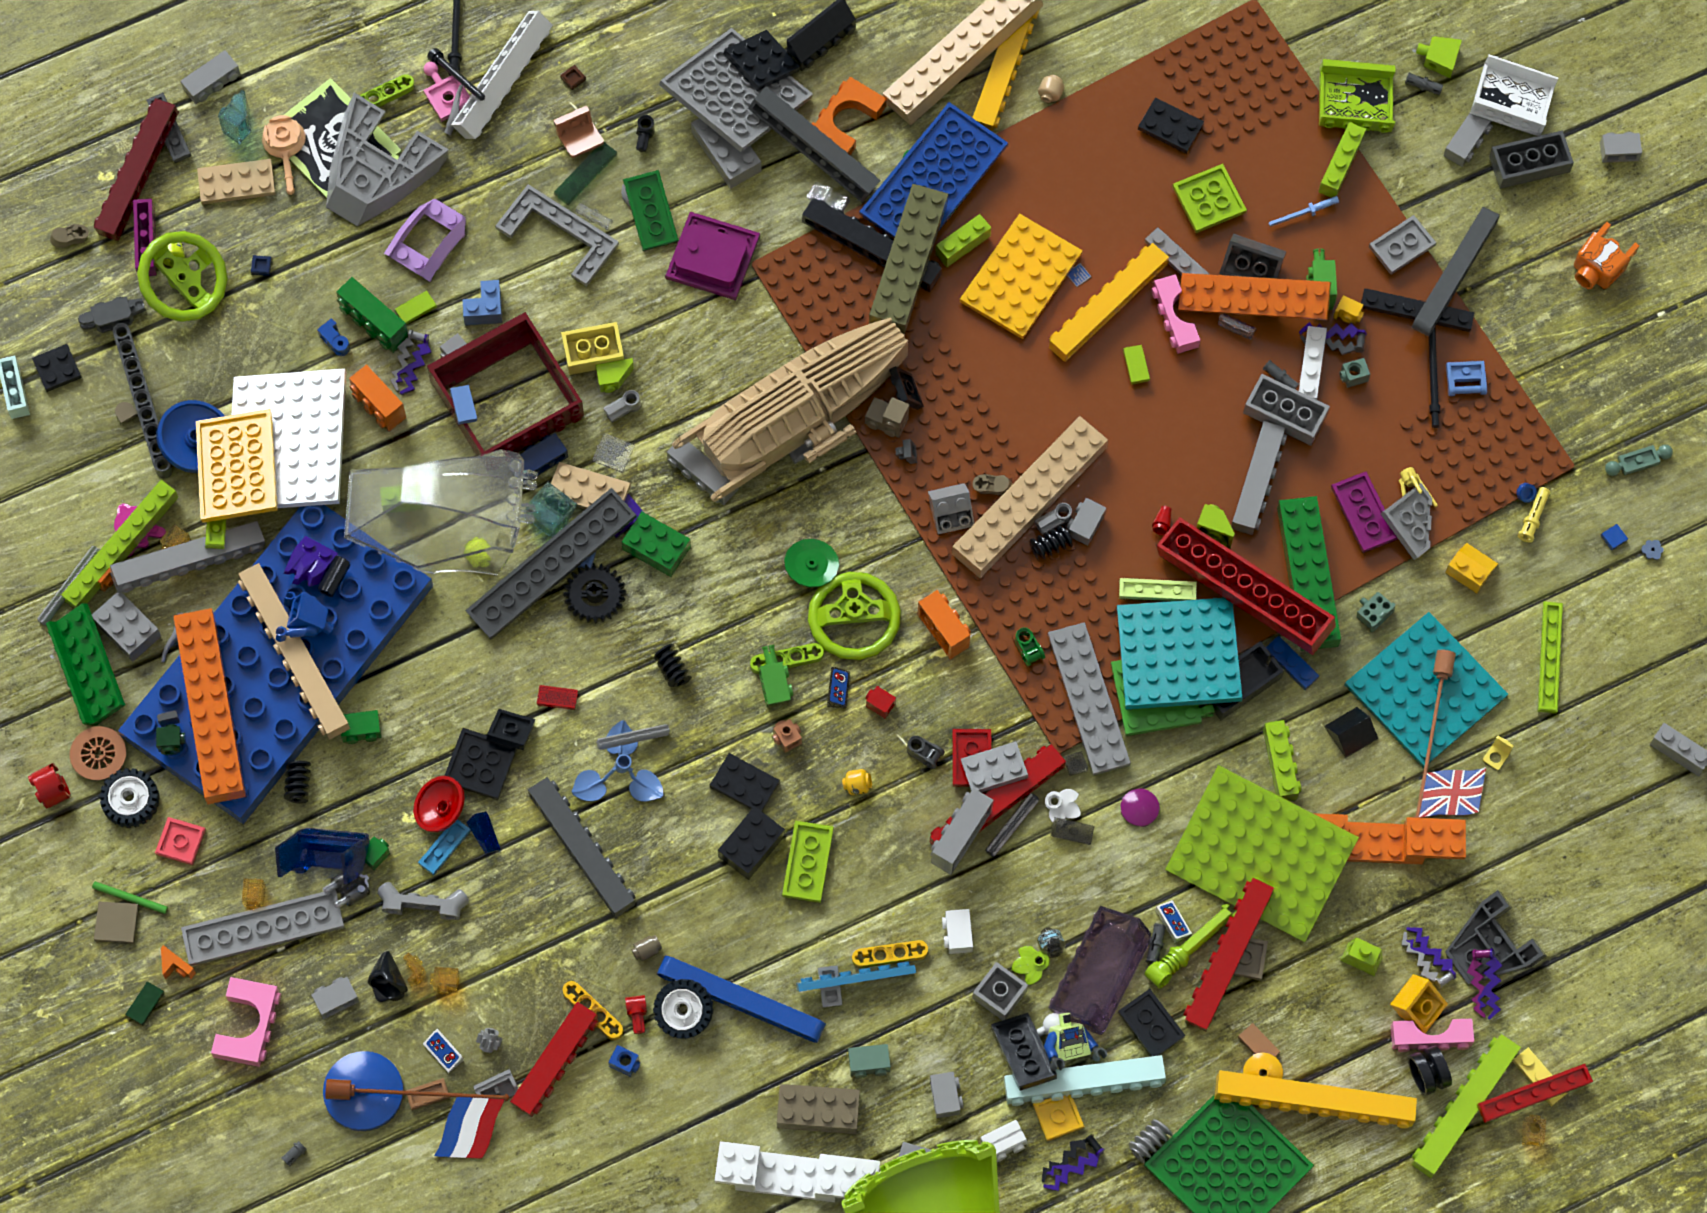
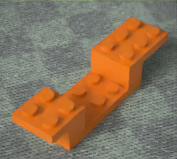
[1314,813,1466,865]

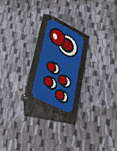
[827,667,850,709]

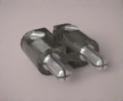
[323,867,370,909]

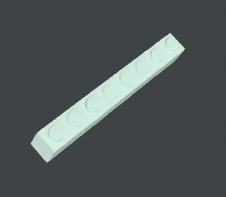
[1004,1055,1166,1106]

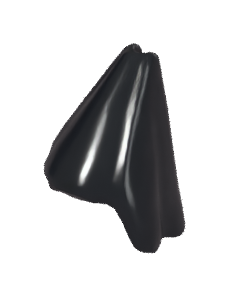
[368,951,408,1002]

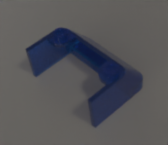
[275,828,370,884]

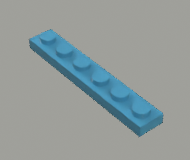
[796,962,916,992]

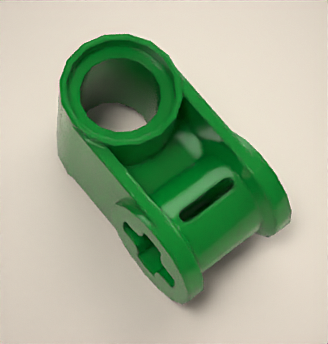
[1015,627,1046,667]

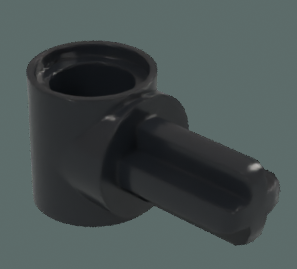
[636,115,655,152]

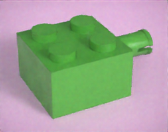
[1306,248,1337,310]
[758,645,793,707]

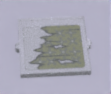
[592,433,635,473]

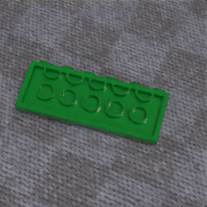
[46,603,125,725]

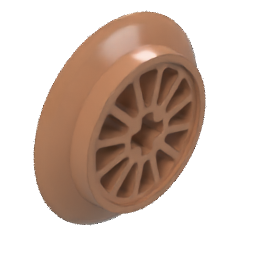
[70,726,126,780]

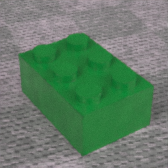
[622,511,691,577]

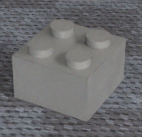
[972,962,1028,1021]

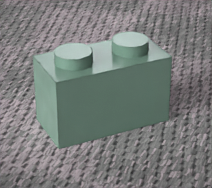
[848,1044,890,1078]

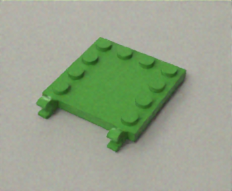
[1111,660,1214,736]

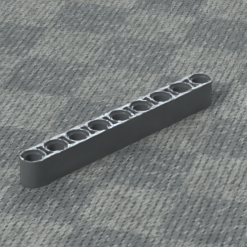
[1412,207,1500,337]
[113,323,173,479]

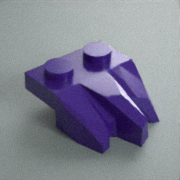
[283,536,338,587]

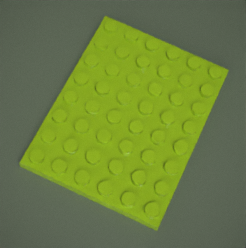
[1165,765,1359,942]

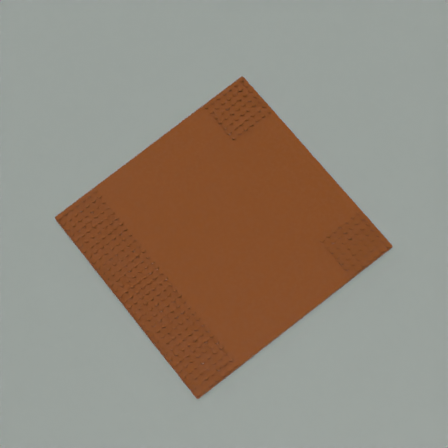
[752,0,1574,754]

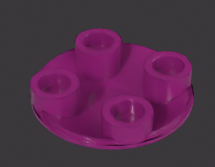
[1121,789,1160,827]

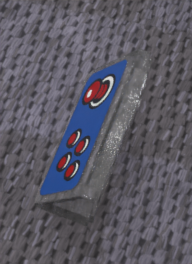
[1218,314,1257,340]

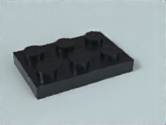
[1138,97,1204,154]
[710,753,780,811]
[1118,989,1186,1057]

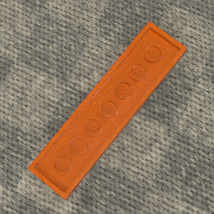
[1178,273,1331,320]

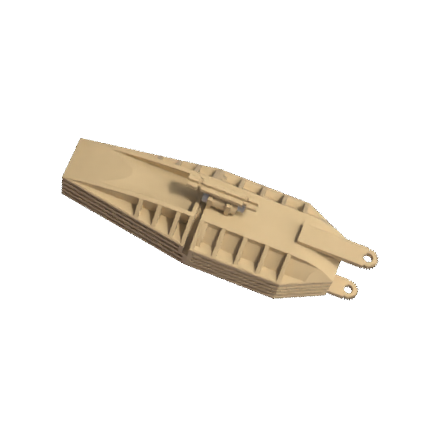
[672,318,908,502]

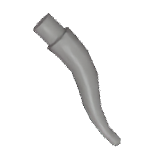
[444,84,463,135]
[161,613,184,662]

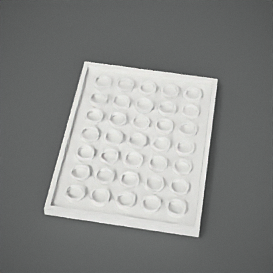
[232,369,347,508]

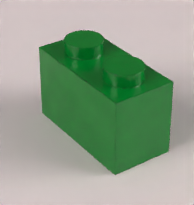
[341,710,382,744]

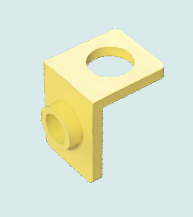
[1483,736,1514,770]

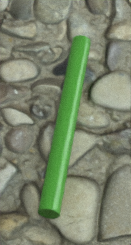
[92,881,168,914]

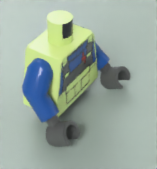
[1044,1013,1107,1071]

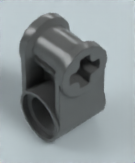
[907,735,945,769]

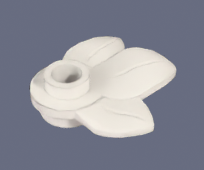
[1045,789,1081,827]

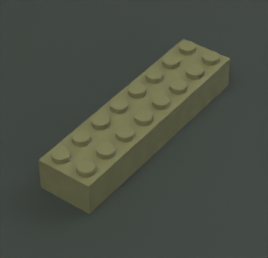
[869,184,948,334]

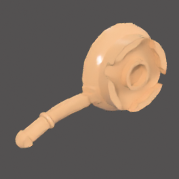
[262,115,306,195]

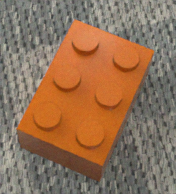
[349,364,406,432]
[917,590,971,660]

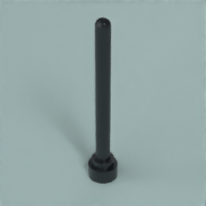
[427,48,485,101]

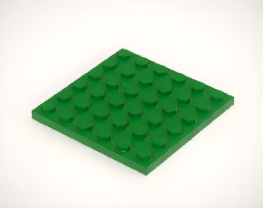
[1144,1094,1314,1213]

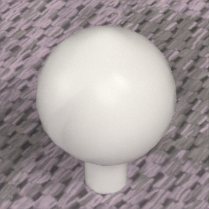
[1036,1013,1060,1037]

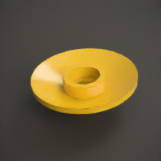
[1243,1053,1283,1079]

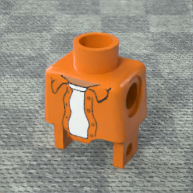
[1574,222,1640,289]

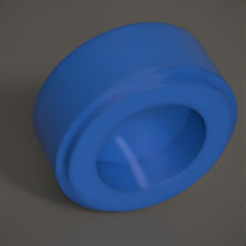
[1516,483,1537,503]

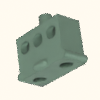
[1357,592,1395,632]

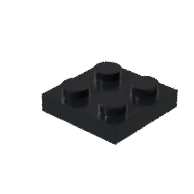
[32,344,82,392]
[889,366,924,410]
[486,709,536,750]

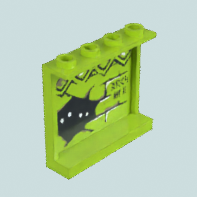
[1319,59,1395,133]

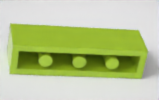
[1319,122,1366,198]

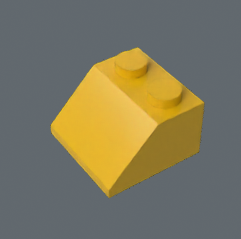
[1445,543,1498,594]
[1390,974,1448,1033]

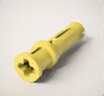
[1517,487,1550,543]

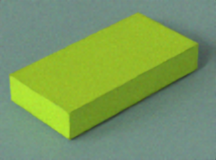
[395,290,437,325]
[1123,345,1150,385]

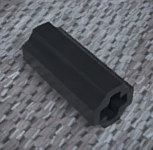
[318,556,351,597]

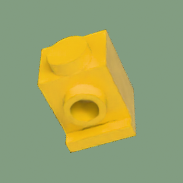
[1333,295,1364,324]

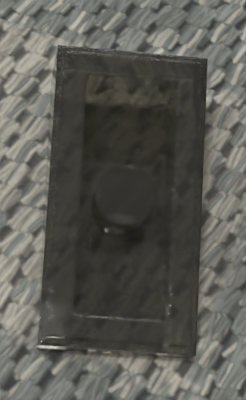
[1050,817,1095,845]

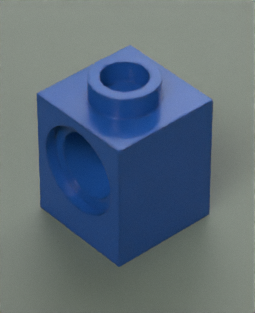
[608,1045,641,1077]

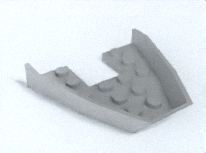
[326,93,449,226]

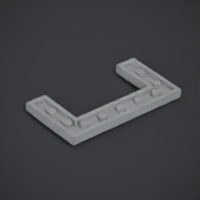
[495,184,619,287]

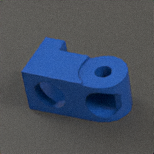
[317,318,350,356]

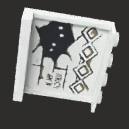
[1470,54,1558,136]

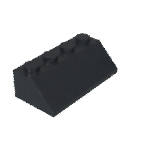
[787,0,856,71]

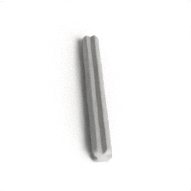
[37,546,100,626]

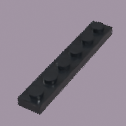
[1361,288,1475,332]

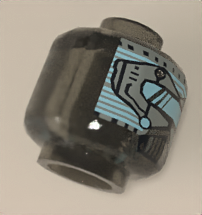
[1037,927,1066,958]

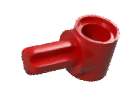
[625,995,647,1034]

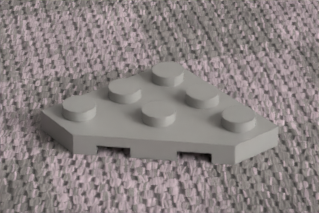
[1380,483,1432,560]

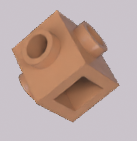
[772,719,802,753]

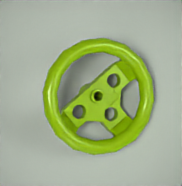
[137,231,228,322]
[808,571,901,660]

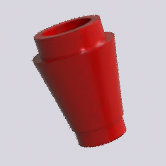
[1152,506,1172,535]

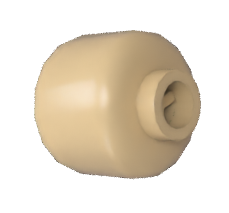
[1038,75,1065,103]

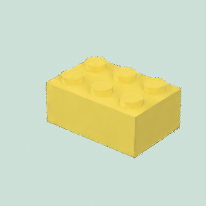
[561,322,624,375]

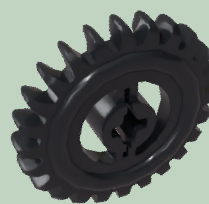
[563,563,626,624]

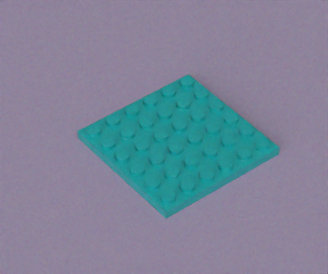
[1117,598,1242,709]
[1344,612,1508,768]

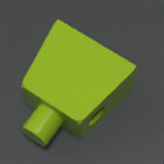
[1416,36,1462,78]
[1340,938,1383,976]

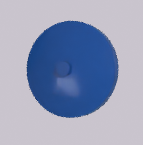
[156,400,225,473]
[323,1051,404,1131]

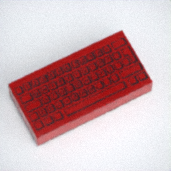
[537,685,578,710]

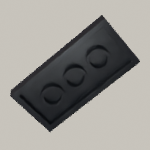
[991,1013,1057,1091]

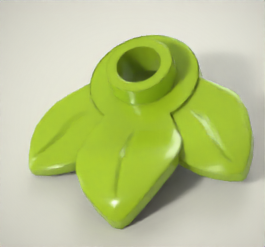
[1011,946,1050,985]

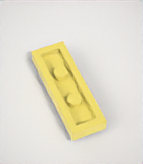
[1513,1047,1567,1107]

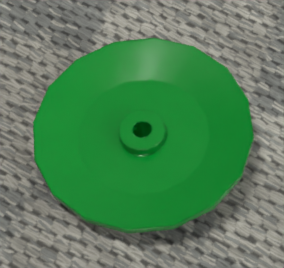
[784,539,839,588]

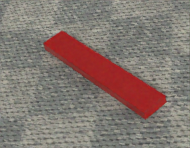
[1477,1064,1593,1123]

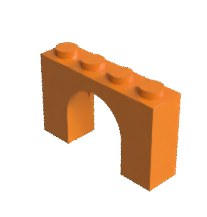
[812,77,887,156]

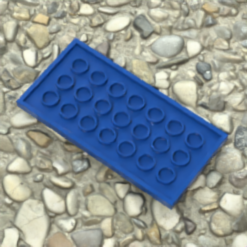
[859,102,1008,238]

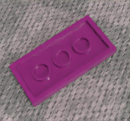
[1331,471,1398,553]

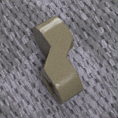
[50,224,89,248]
[972,474,1013,495]

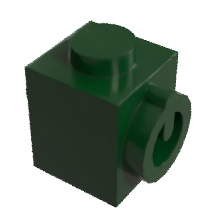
[156,724,186,755]

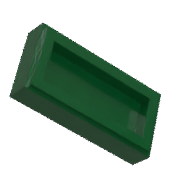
[125,981,165,1026]

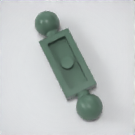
[1605,444,1673,476]

